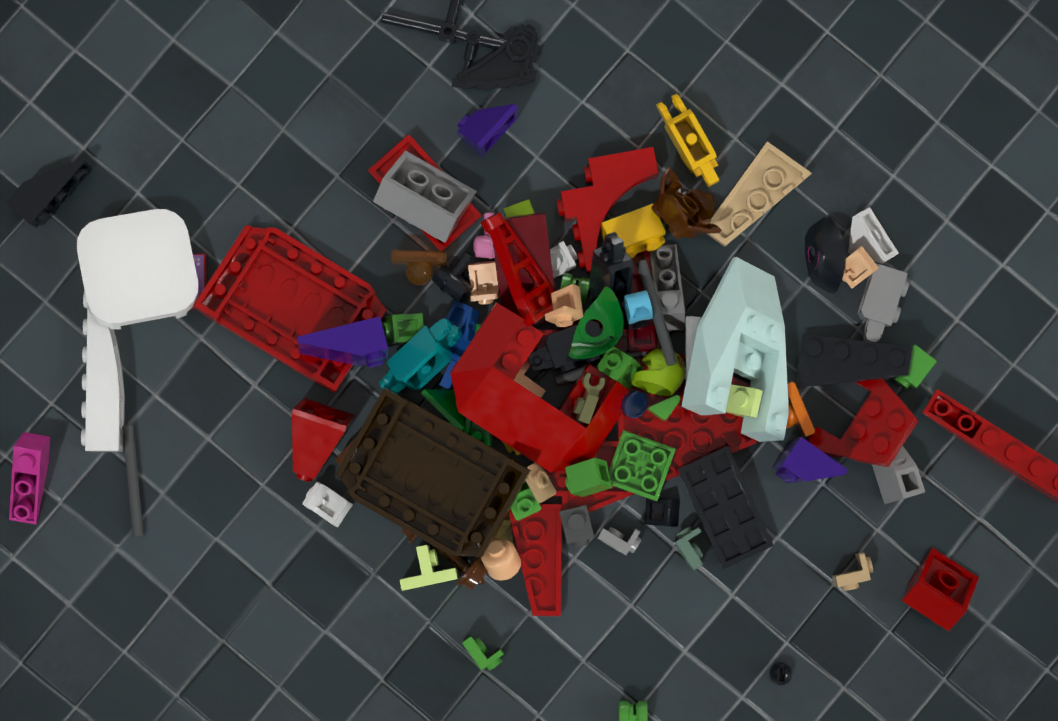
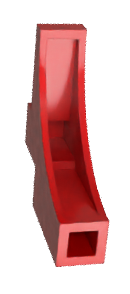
[556,147,658,274]

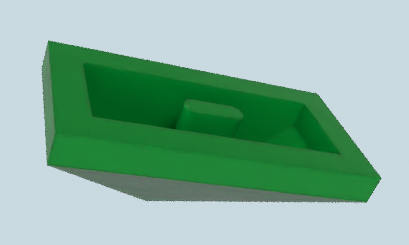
[421,389,465,431]

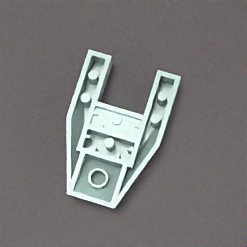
[682,257,789,442]

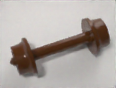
[401,528,488,591]

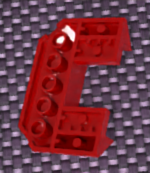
[450,303,630,473]

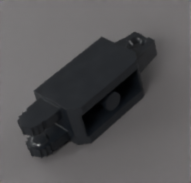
[588,232,634,306]
[528,320,624,373]

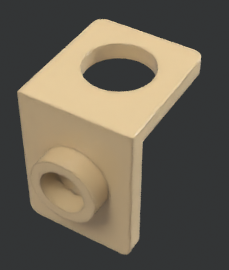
[526,463,556,503]

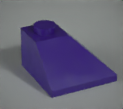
[457,104,519,157]

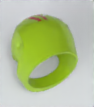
[632,348,686,397]

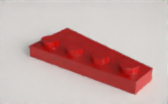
[508,504,562,616]

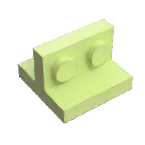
[400,544,459,591]

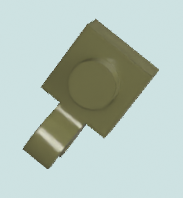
[573,372,605,424]

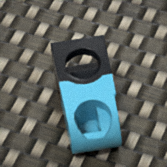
[621,290,653,331]

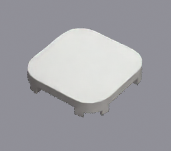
[77,209,199,329]

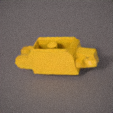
[656,93,719,187]

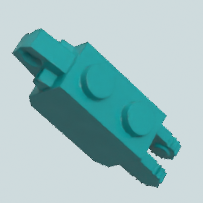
[379,318,462,393]

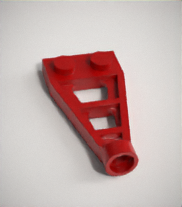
[480,212,554,326]

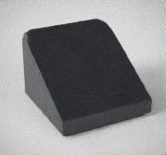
[644,498,680,527]

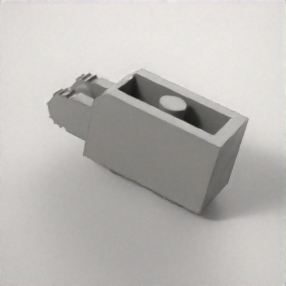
[857,263,909,343]

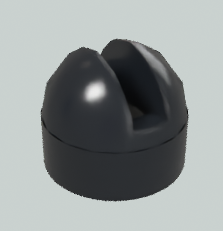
[769,662,792,685]

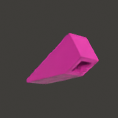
[9,432,51,524]

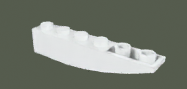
[81,291,125,452]

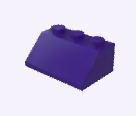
[773,437,848,484]

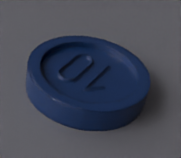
[622,390,648,419]

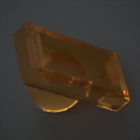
[391,250,448,285]

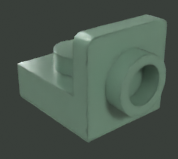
[674,526,703,570]

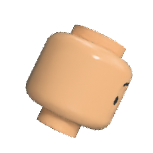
[481,539,521,581]

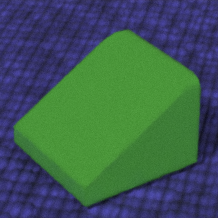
[646,395,681,421]

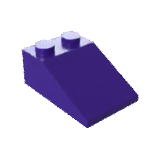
[297,316,388,368]

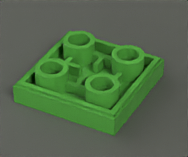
[609,430,676,501]

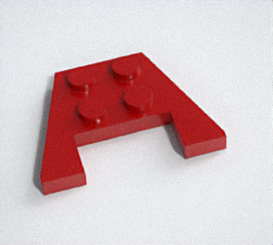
[808,379,919,467]

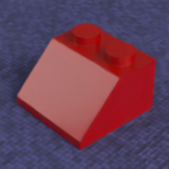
[901,547,979,631]

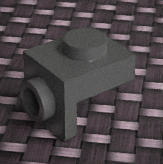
[559,505,594,548]

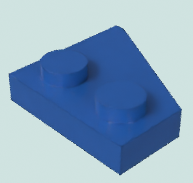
[445,300,479,362]

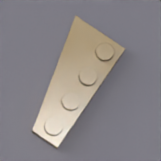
[707,142,812,247]

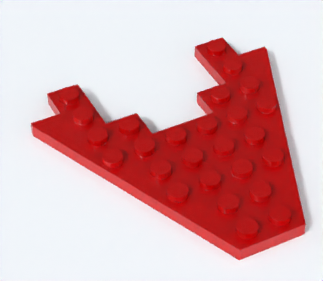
[536,311,757,513]

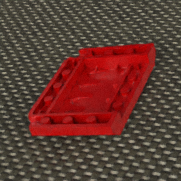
[193,225,387,393]

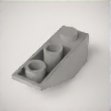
[649,244,685,332]
[872,446,925,505]

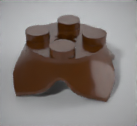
[651,167,722,239]

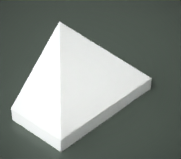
[848,207,899,264]

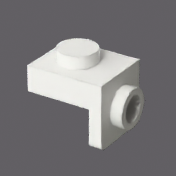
[302,482,353,527]

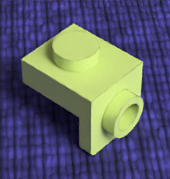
[726,385,763,418]

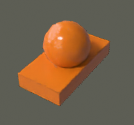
[786,382,815,438]

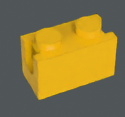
[601,204,666,258]

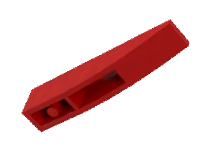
[922,389,1058,503]

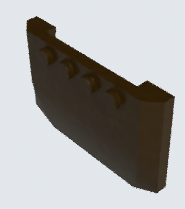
[336,388,531,557]

